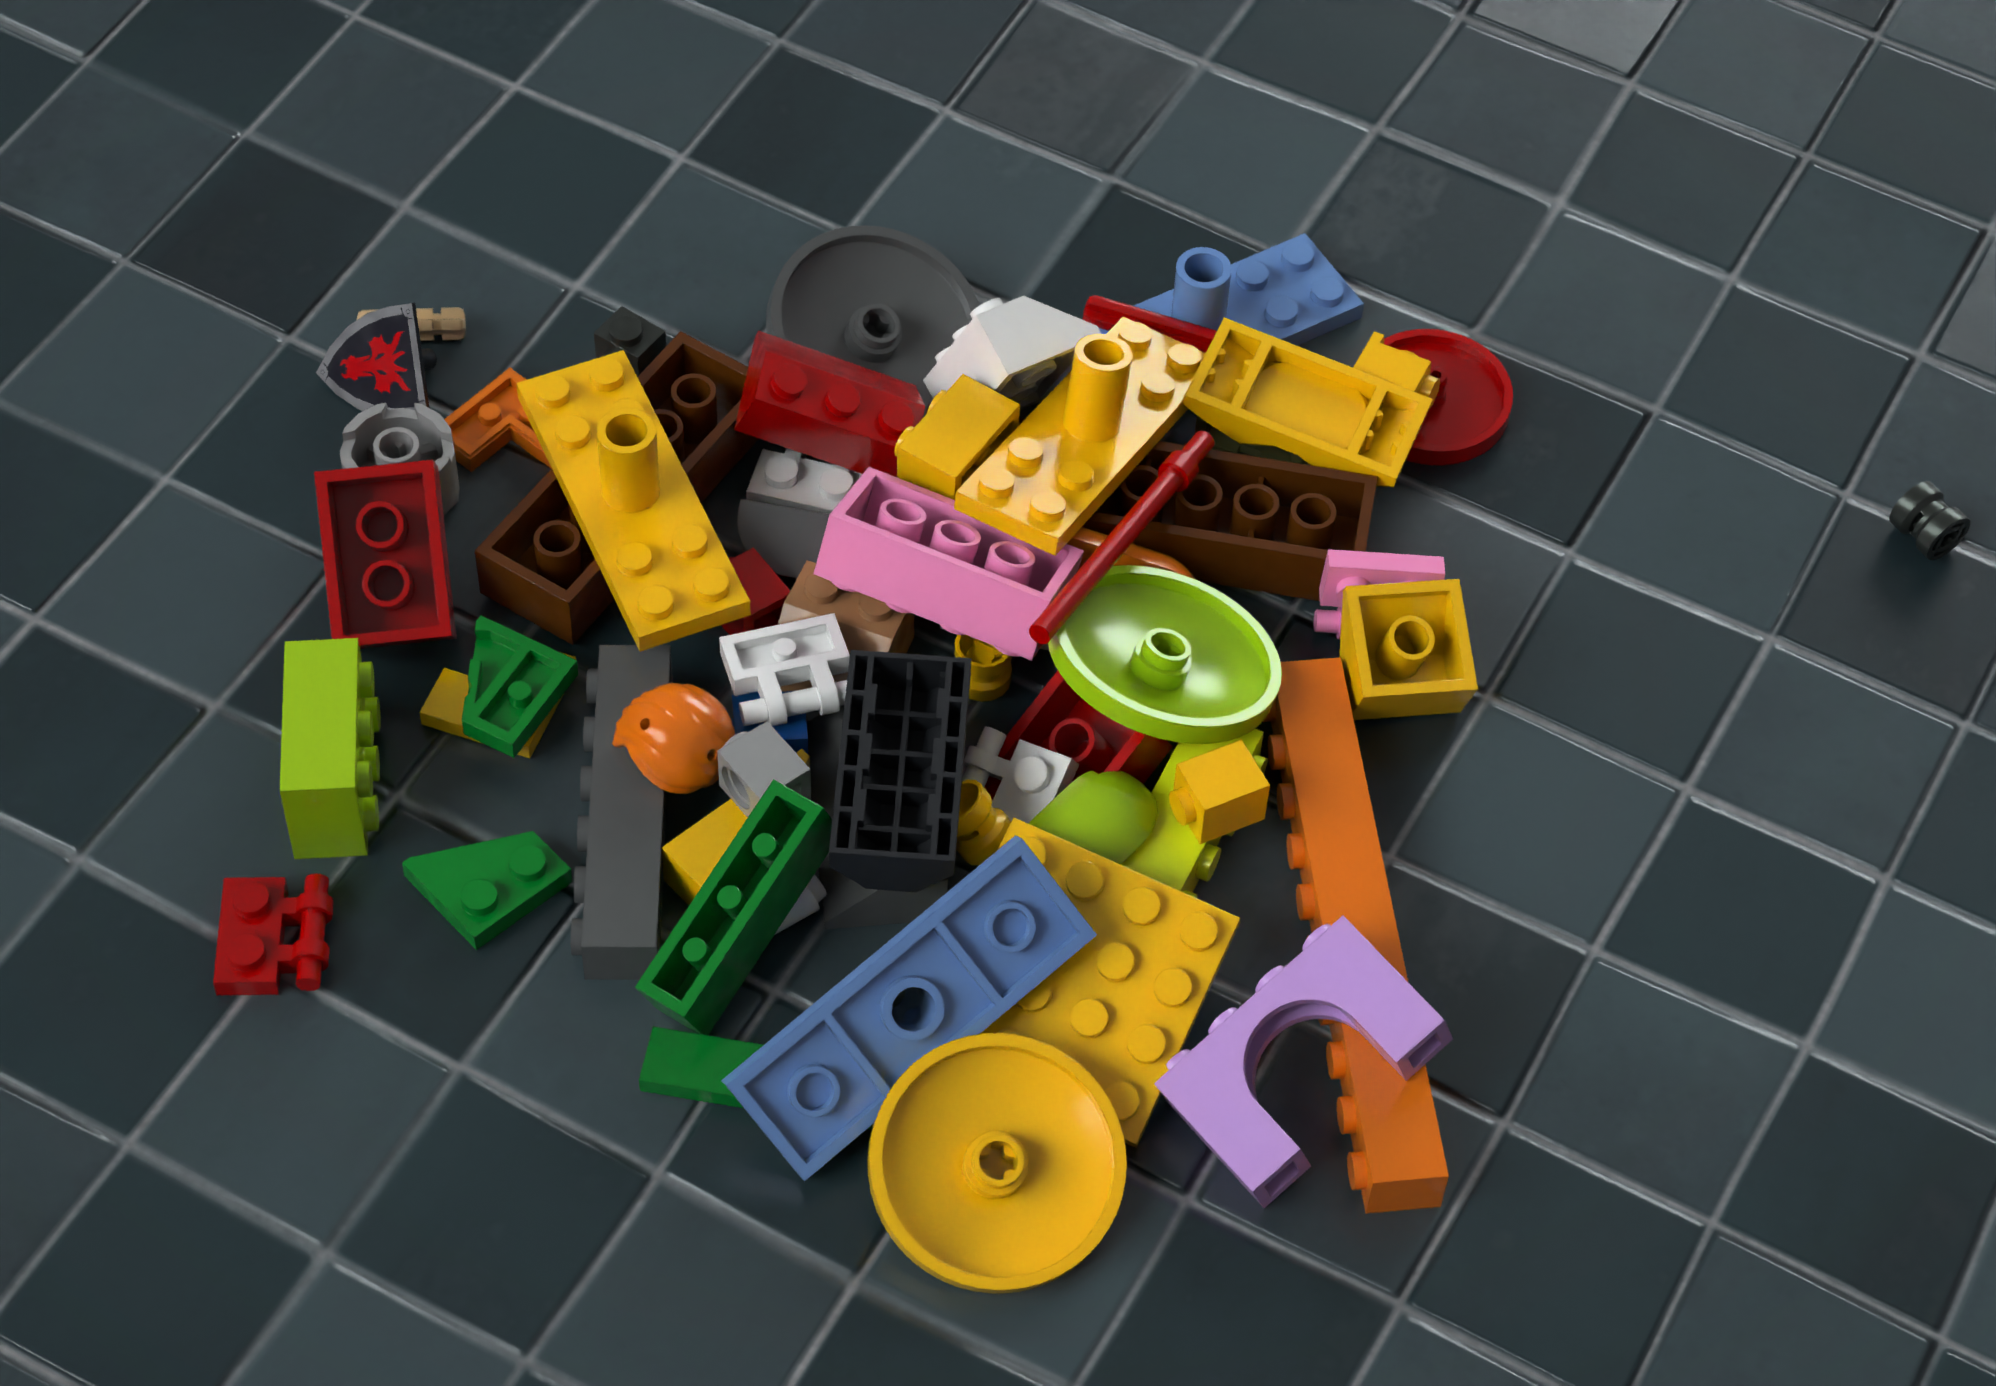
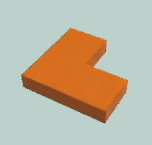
[444,367,551,472]

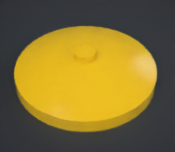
[867,1033,1127,1294]

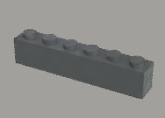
[571,645,673,980]

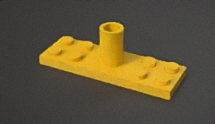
[954,317,1206,556]
[516,350,751,652]

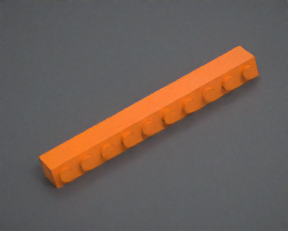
[1263,657,1449,1214]

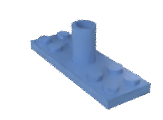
[1099,233,1364,346]
[721,835,1097,1182]

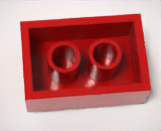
[314,459,457,649]

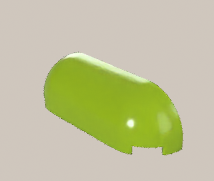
[1028,771,1158,865]

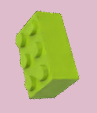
[280,638,381,859]

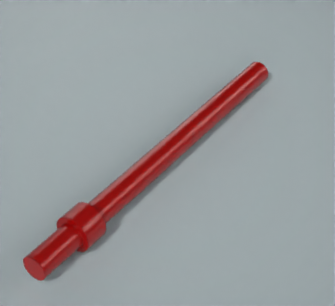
[1029,431,1215,644]

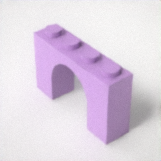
[1154,915,1453,1208]

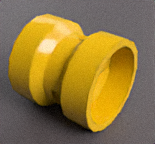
[954,635,1013,702]
[956,780,1011,865]

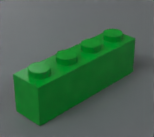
[635,779,832,1035]

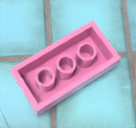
[814,467,1084,661]

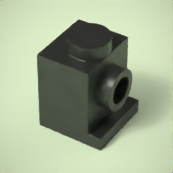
[594,306,666,377]

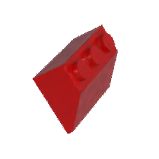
[734,331,925,477]

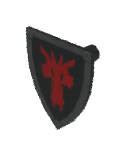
[316,303,437,411]

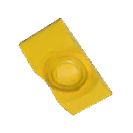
[1183,317,1433,487]

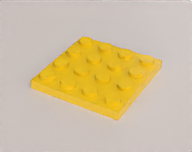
[980,817,1240,1148]

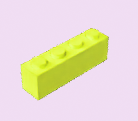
[1121,729,1268,898]

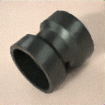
[1889,481,1971,561]

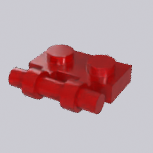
[213,873,334,996]

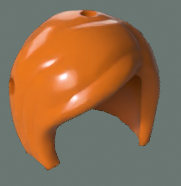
[612,683,735,794]

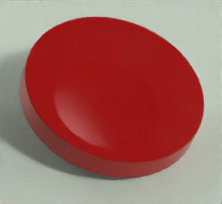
[1384,329,1513,465]

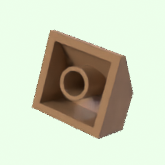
[778,560,915,691]

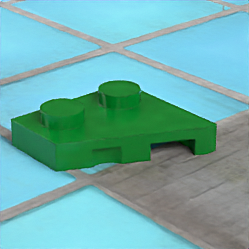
[462,615,578,758]
[402,831,573,950]

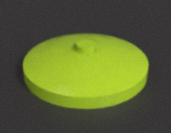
[1048,565,1282,744]

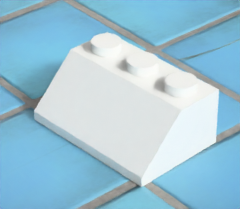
[923,296,1101,410]

